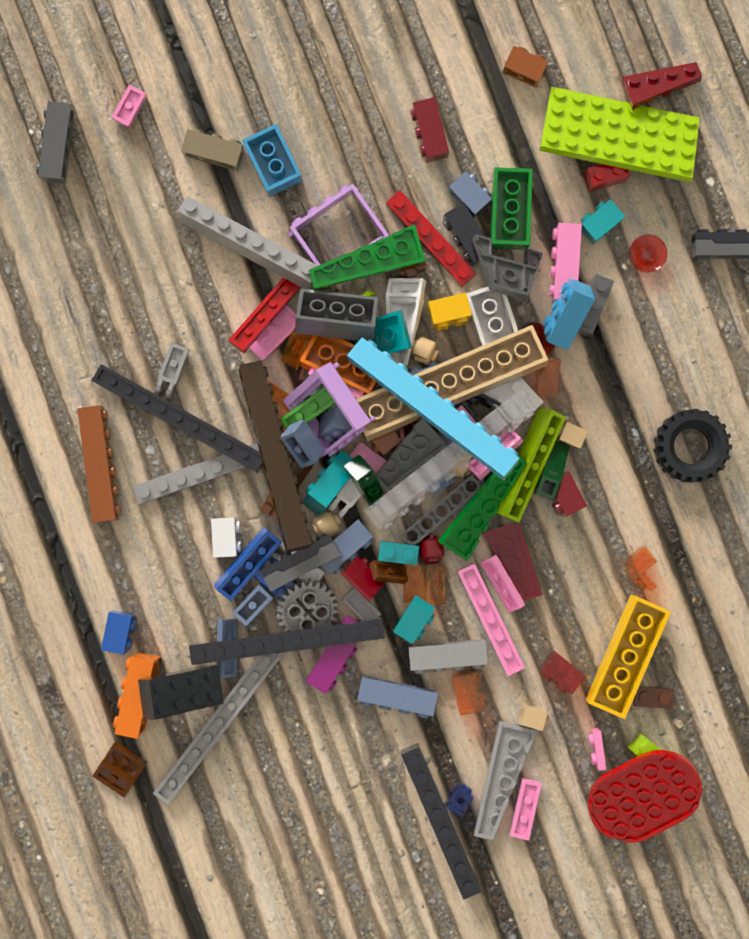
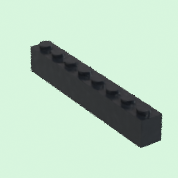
[401,743,481,900]

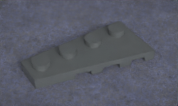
[375,417,448,491]

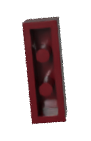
[410,97,449,163]

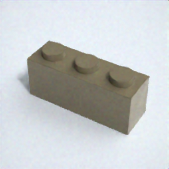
[181,129,244,171]

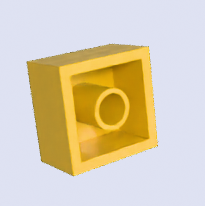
[427,293,472,332]

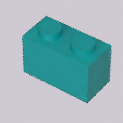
[580,199,626,245]
[378,541,419,565]
[393,595,435,644]

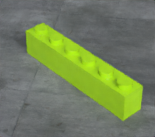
[497,407,566,523]

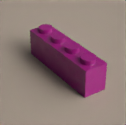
[306,614,359,694]

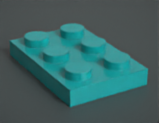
[354,310,412,355]

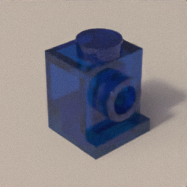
[445,783,474,817]

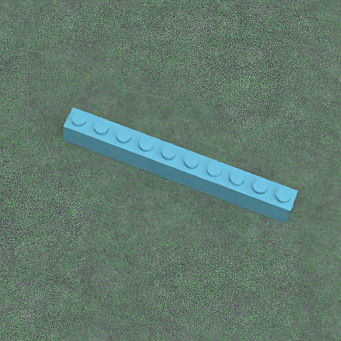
[347,337,519,481]

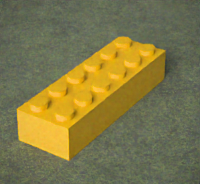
[585,595,671,719]

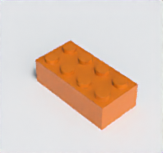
[300,336,378,396]
[113,652,161,739]

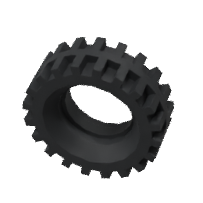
[653,409,732,483]

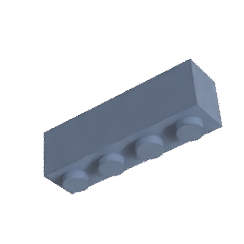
[357,675,438,718]

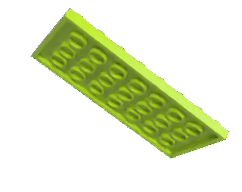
[539,87,700,183]

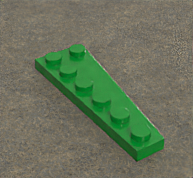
[308,225,426,290]
[438,455,527,561]

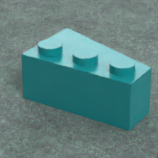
[303,450,353,516]

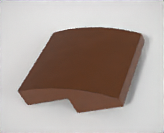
[92,741,147,797]

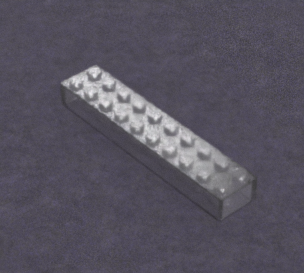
[364,389,536,530]

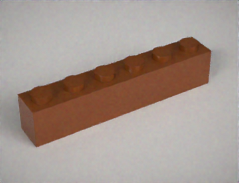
[77,405,121,523]

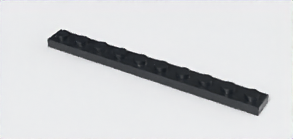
[91,364,263,473]
[189,618,385,665]

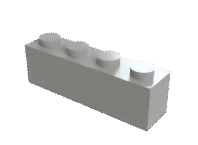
[408,639,488,674]

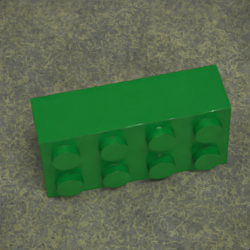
[490,167,533,250]

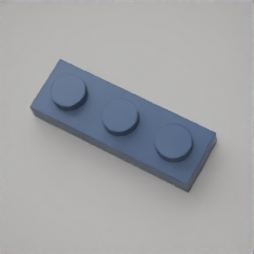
[217,619,238,678]

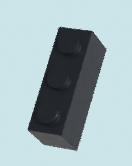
[442,202,494,266]

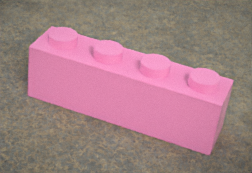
[549,223,582,302]

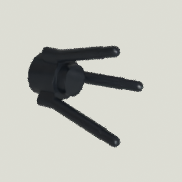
[459,393,502,432]

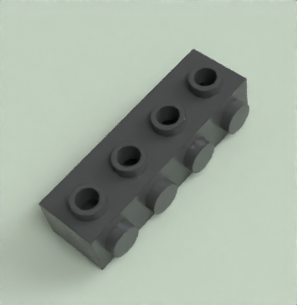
[36,101,75,184]

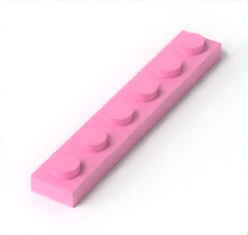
[457,563,525,676]

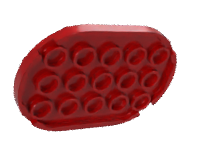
[588,750,702,843]

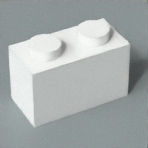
[211,518,241,558]

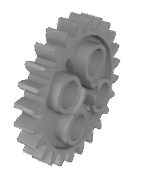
[276,578,339,632]

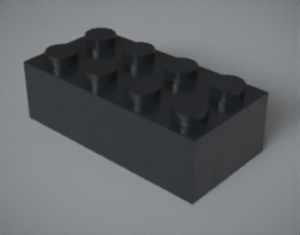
[138,665,224,720]

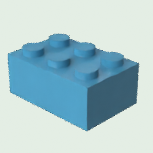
[242,123,303,197]
[543,278,595,350]

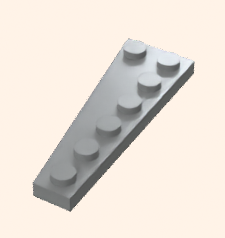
[473,721,537,840]

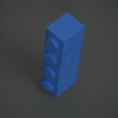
[214,527,282,601]

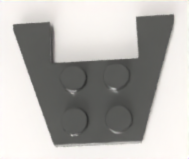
[472,234,543,300]

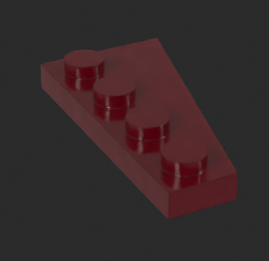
[482,522,543,600]

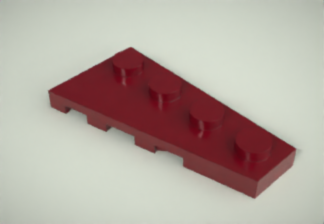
[622,62,702,110]

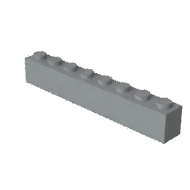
[177,196,318,290]

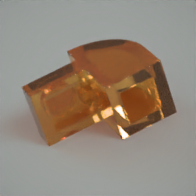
[625,546,657,591]

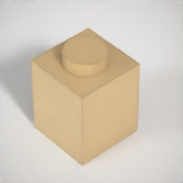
[557,422,588,450]
[518,703,550,731]

